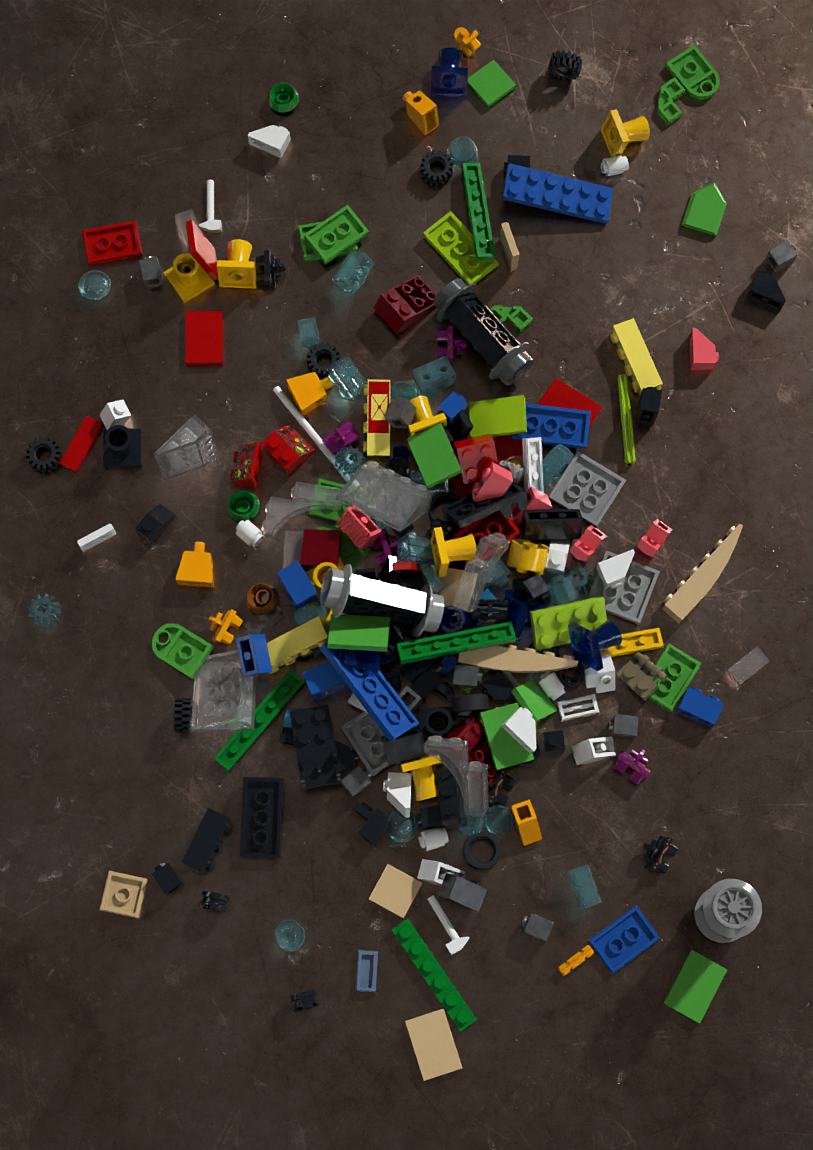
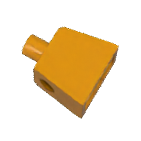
[403,91,439,136]
[286,372,334,416]
[176,542,214,588]

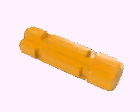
[558,945,594,976]

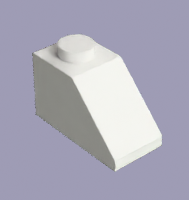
[248,125,291,158]
[543,539,570,577]
[596,549,635,589]
[501,707,536,753]
[571,736,618,765]
[383,772,412,818]
[417,859,465,886]

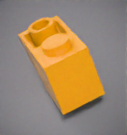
[510,799,542,846]

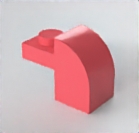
[637,519,673,558]
[570,525,607,564]

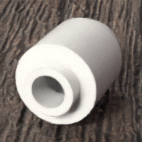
[600,155,629,177]
[235,520,264,548]
[539,671,566,701]
[418,827,449,851]

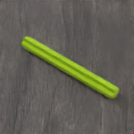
[617,374,636,464]

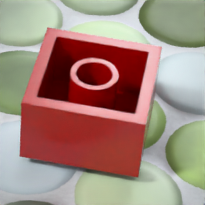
[453,434,499,484]

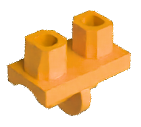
[453,27,482,58]
[208,609,243,645]

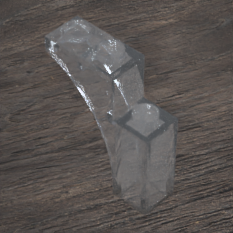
[262,481,344,538]
[452,533,510,613]
[424,736,489,816]

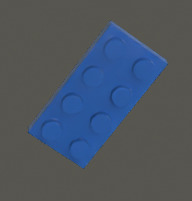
[511,403,591,449]

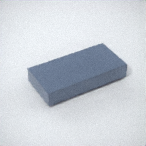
[355,950,378,993]

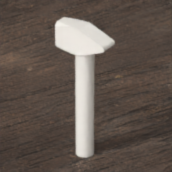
[199,180,222,233]
[428,895,469,955]

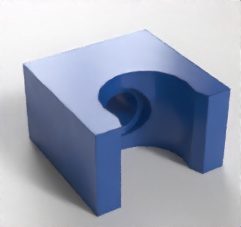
[277,560,319,614]
[302,662,349,702]

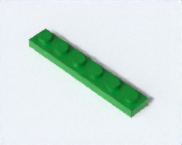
[461,163,496,261]
[397,622,516,664]
[214,669,305,771]
[392,919,477,1032]

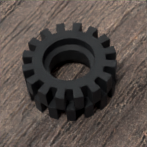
[548,51,582,81]
[420,150,453,186]
[307,342,341,379]
[25,436,62,473]
[174,698,193,733]

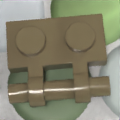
[617,651,667,701]

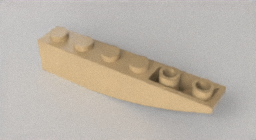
[662,524,743,624]
[458,644,578,673]

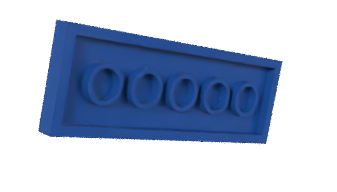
[502,163,613,224]
[320,642,419,742]

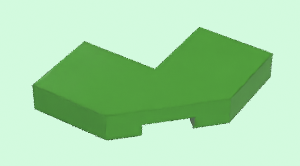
[657,77,686,125]
[490,305,533,333]

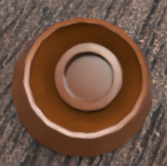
[246,583,279,615]

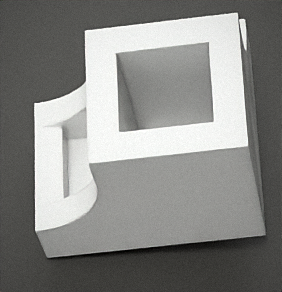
[585,654,615,694]

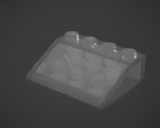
[153,414,218,480]
[335,460,434,531]
[191,650,256,732]

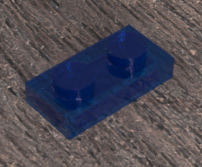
[341,649,380,673]
[439,655,458,676]

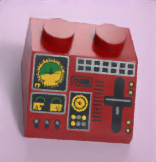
[261,424,315,476]
[230,442,263,490]

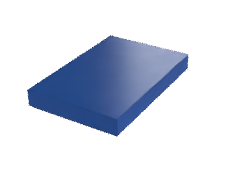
[588,905,660,974]

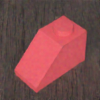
[690,328,719,370]
[510,486,552,525]

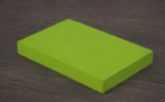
[469,395,527,438]

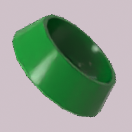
[268,83,299,112]
[227,490,260,521]

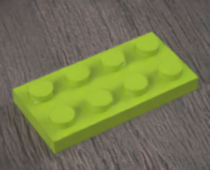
[423,211,499,285]
[530,596,609,650]

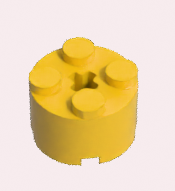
[506,538,549,575]

